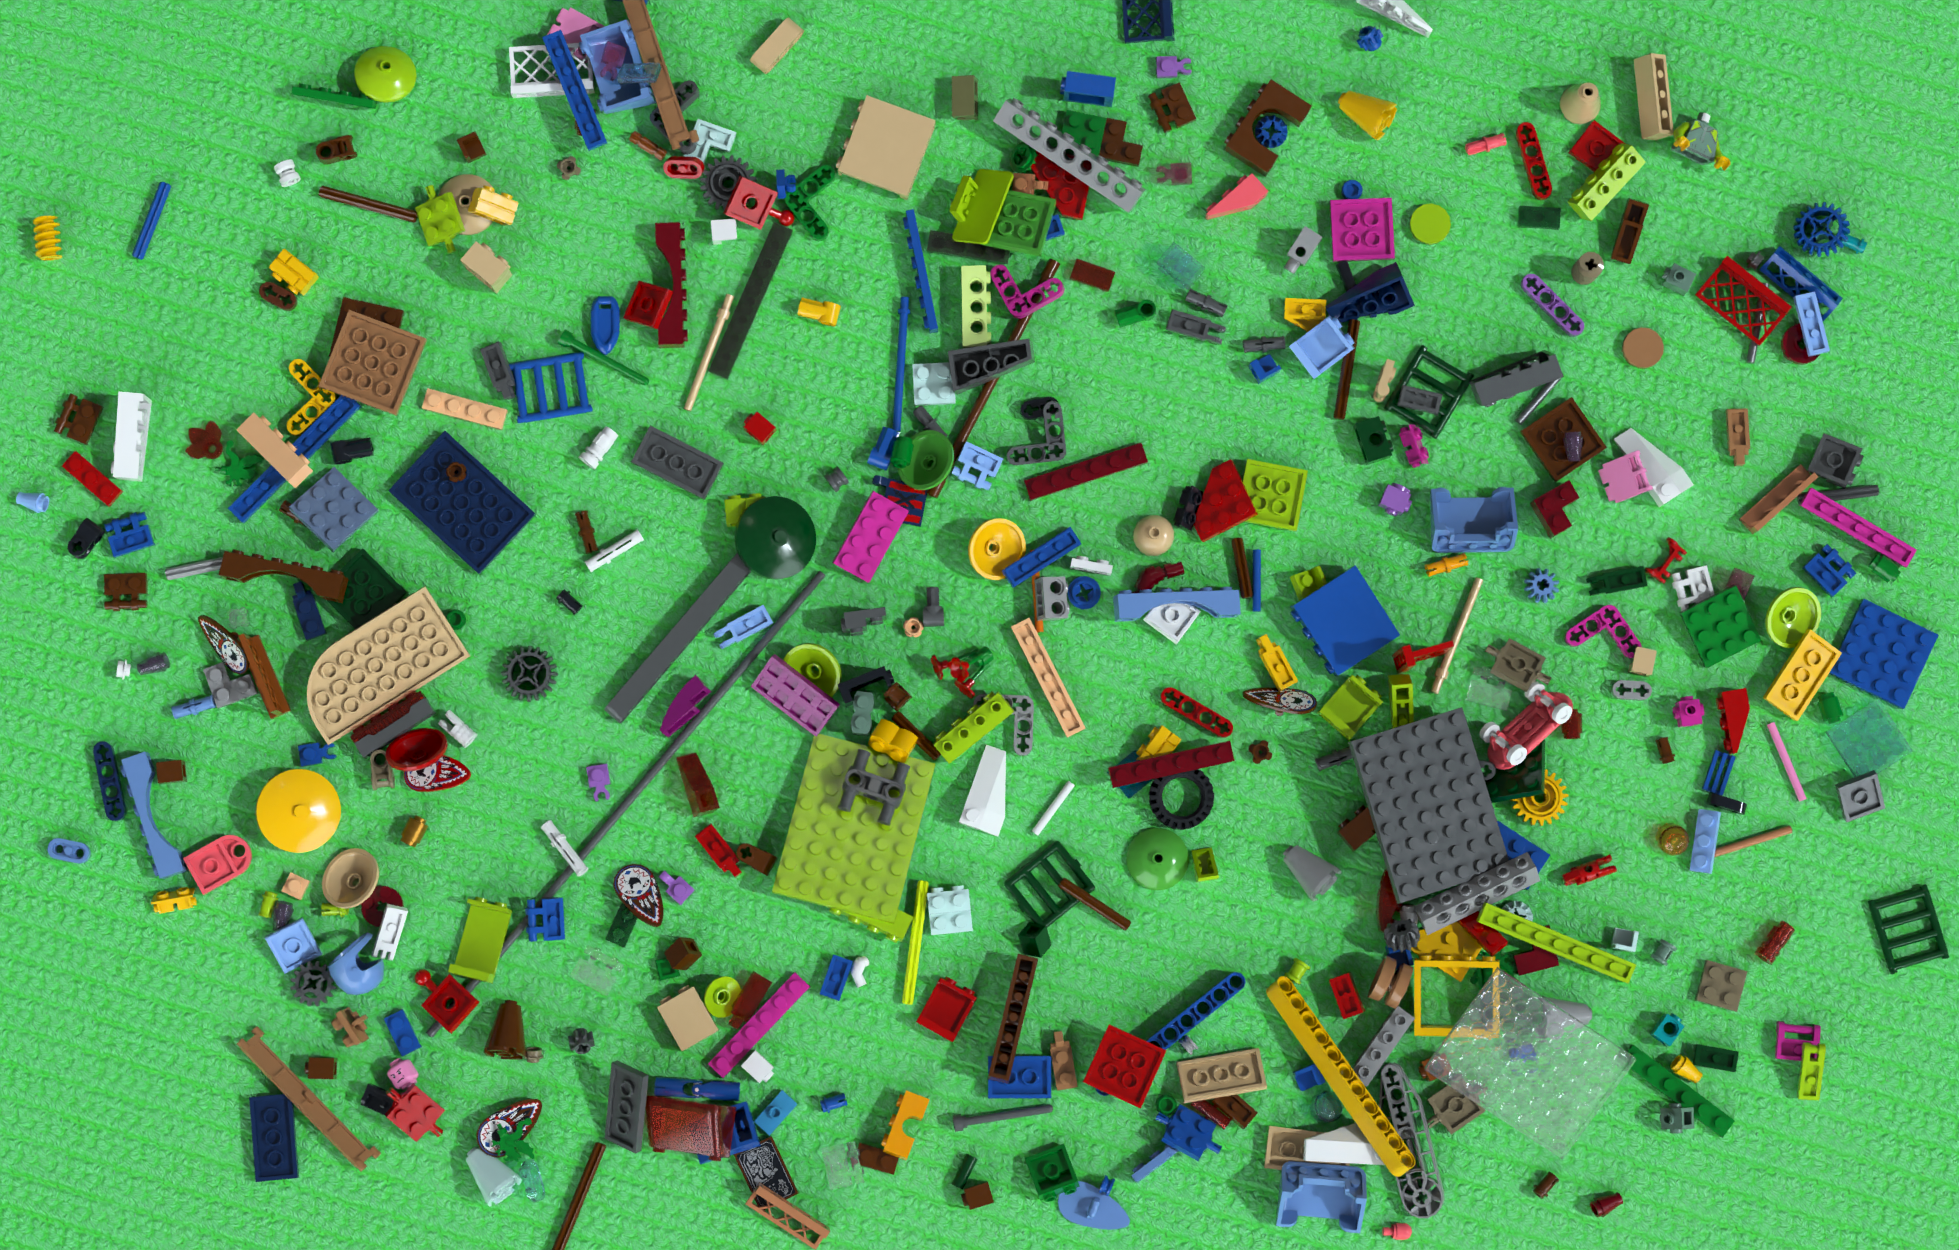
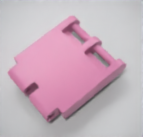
[547,7,605,63]
[1598,450,1653,503]

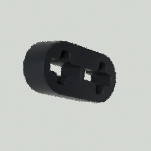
[1020,397,1058,421]
[1707,793,1747,815]

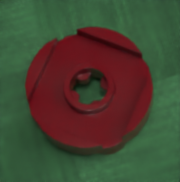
[1781,323,1820,365]
[361,886,404,927]

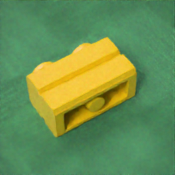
[468,185,518,226]
[269,248,319,296]
[1136,725,1182,761]

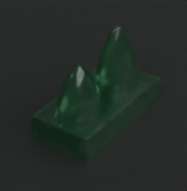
[605,903,638,948]

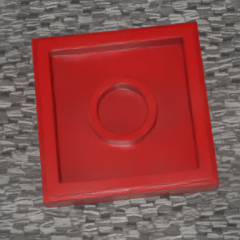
[1568,120,1626,172]
[623,281,673,329]

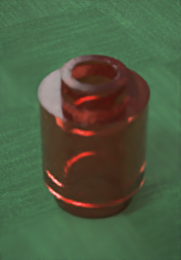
[1561,709,1583,739]

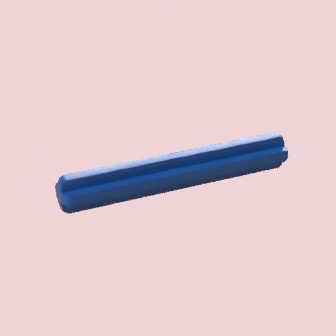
[132,182,171,260]

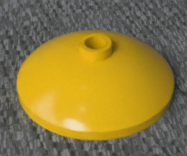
[968,518,1026,580]

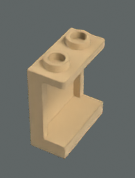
[657,985,719,1051]

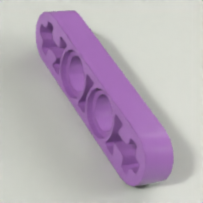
[1521,274,1584,337]

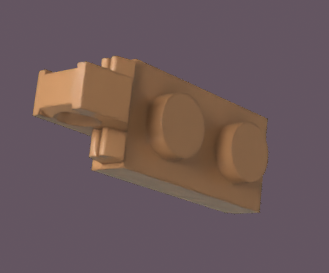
[1726,408,1750,466]
[1050,1031,1078,1091]

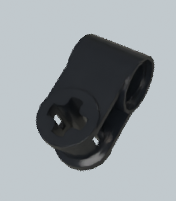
[68,518,105,559]

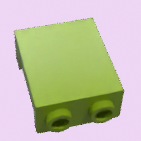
[1318,675,1383,740]

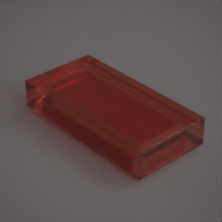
[1070,259,1115,292]

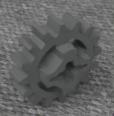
[290,961,337,1006]

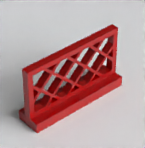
[1695,256,1792,347]
[1392,640,1454,675]

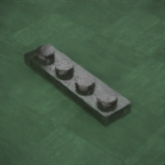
[927,230,1010,265]

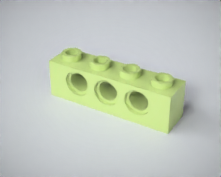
[961,265,991,349]

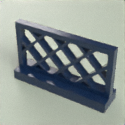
[1122,0,1175,44]

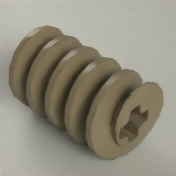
[1571,252,1604,285]

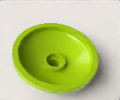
[354,46,416,102]
[1765,587,1821,648]
[783,643,841,697]

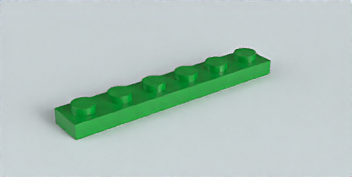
[1620,1045,1735,1138]

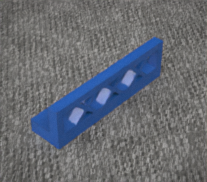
[1759,246,1843,321]

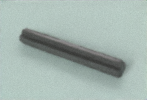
[1797,485,1879,504]

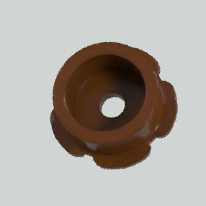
[446,462,466,482]

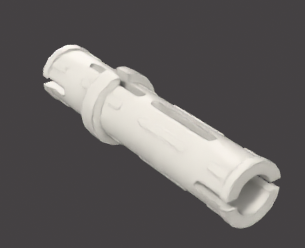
[584,529,644,572]
[541,820,589,876]

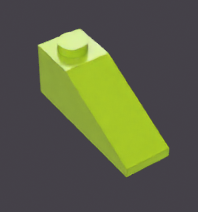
[1388,674,1414,728]

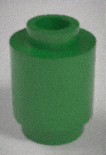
[890,436,914,469]
[1868,554,1901,583]
[1817,692,1843,724]

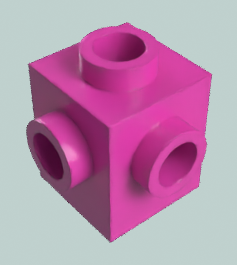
[1673,696,1704,728]

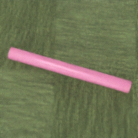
[1767,722,1807,802]

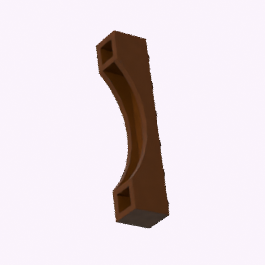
[219,549,348,603]

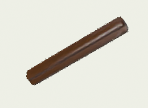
[1058,878,1131,931]

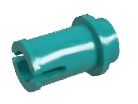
[1841,234,1867,254]

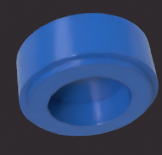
[1341,180,1363,199]

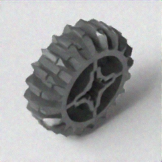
[501,646,558,702]

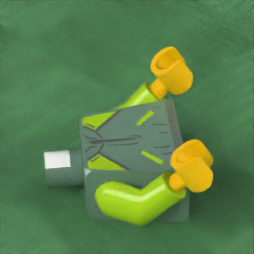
[1671,112,1731,171]

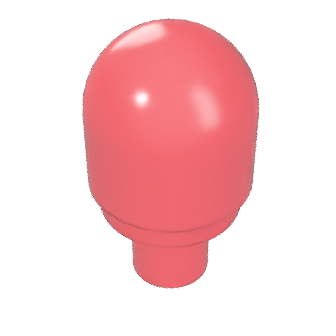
[1382,1223,1412,1240]

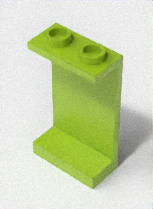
[448,897,512,984]

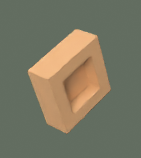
[281,872,310,900]

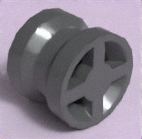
[824,466,849,492]

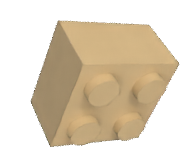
[460,241,512,294]

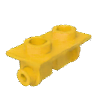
[151,887,197,914]

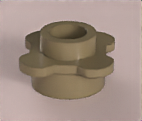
[557,156,581,180]

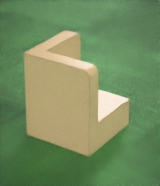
[1628,647,1657,677]

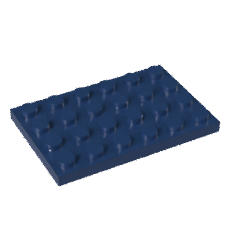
[388,431,536,575]

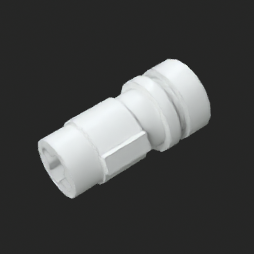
[579,426,618,470]

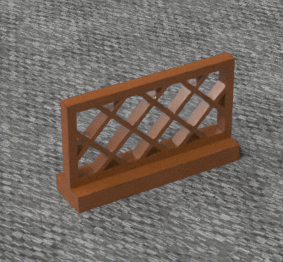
[238,633,291,719]

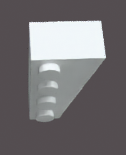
[111,391,152,482]

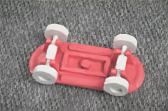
[1480,681,1573,770]

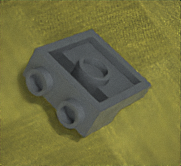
[1807,433,1864,489]
[840,607,887,636]

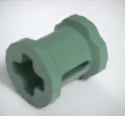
[1650,939,1677,966]

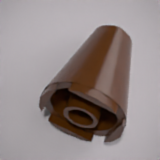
[484,1000,526,1060]

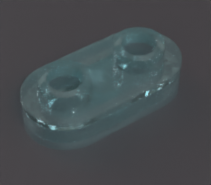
[519,1159,545,1202]

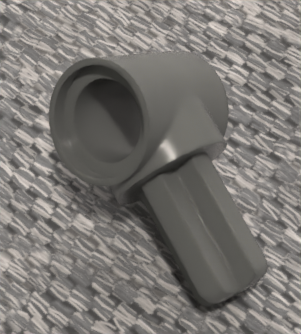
[923,587,944,627]

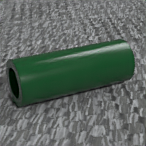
[952,1154,978,1190]

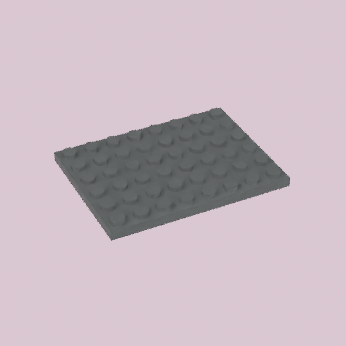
[1348,707,1509,904]

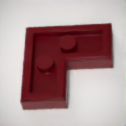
[1513,924,1559,976]

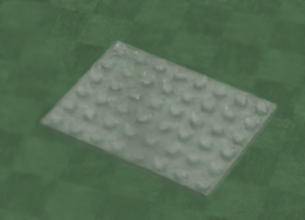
[1424,967,1636,1159]

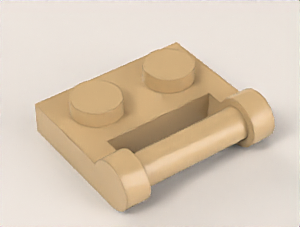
[1373,359,1397,403]

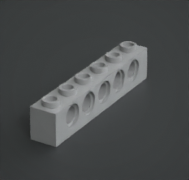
[1414,852,1540,935]

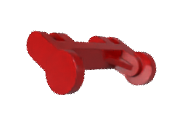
[1644,537,1687,584]

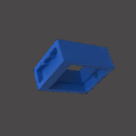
[1060,71,1116,107]

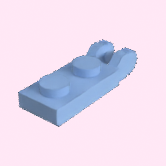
[713,605,774,649]

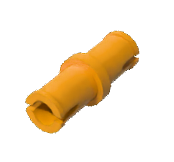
[1425,553,1468,577]

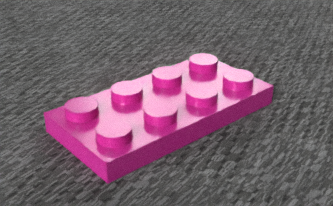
[832,490,909,583]

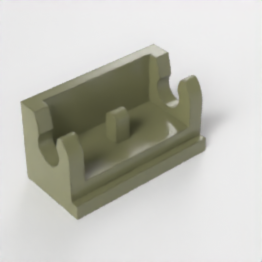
[952,75,978,120]

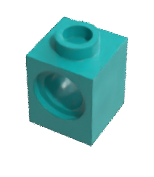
[1650,1013,1685,1047]

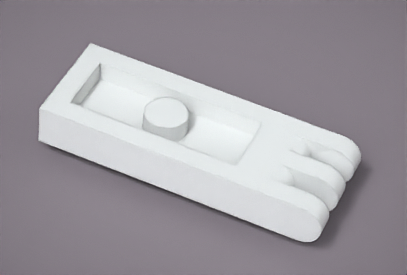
[372,904,408,961]

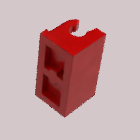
[1329,972,1365,1019]

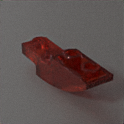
[1376,867,1403,933]

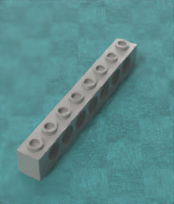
[993,98,1146,213]

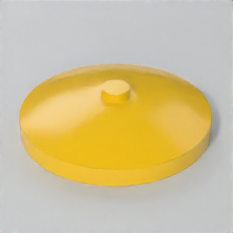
[256,769,341,853]

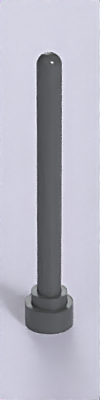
[953,1104,1053,1132]

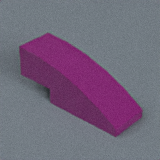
[660,675,711,738]

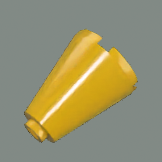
[1338,91,1397,140]

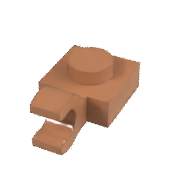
[1012,173,1048,195]

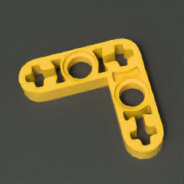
[287,359,337,436]

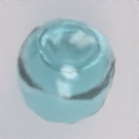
[1309,1090,1344,1124]

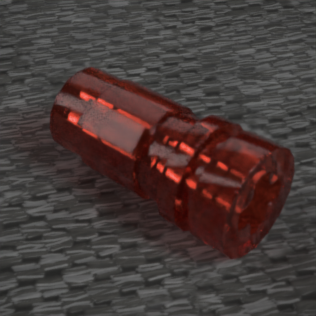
[1755,921,1795,965]

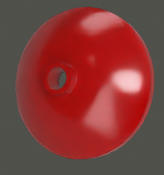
[385,728,448,772]

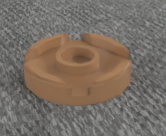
[1622,327,1664,369]

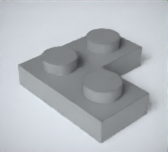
[203,662,258,709]

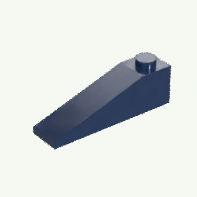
[1325,262,1415,322]

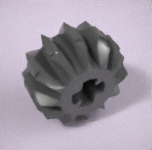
[1384,918,1420,952]

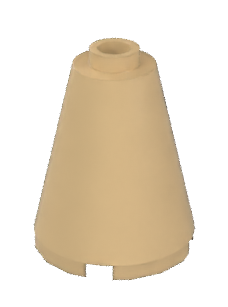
[1560,83,1601,125]

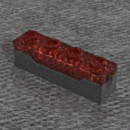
[350,690,436,759]

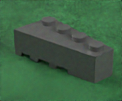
[1469,350,1564,407]

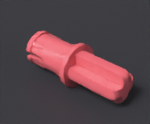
[1465,133,1507,155]

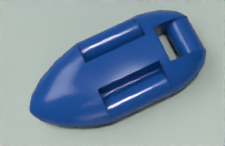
[591,296,620,355]

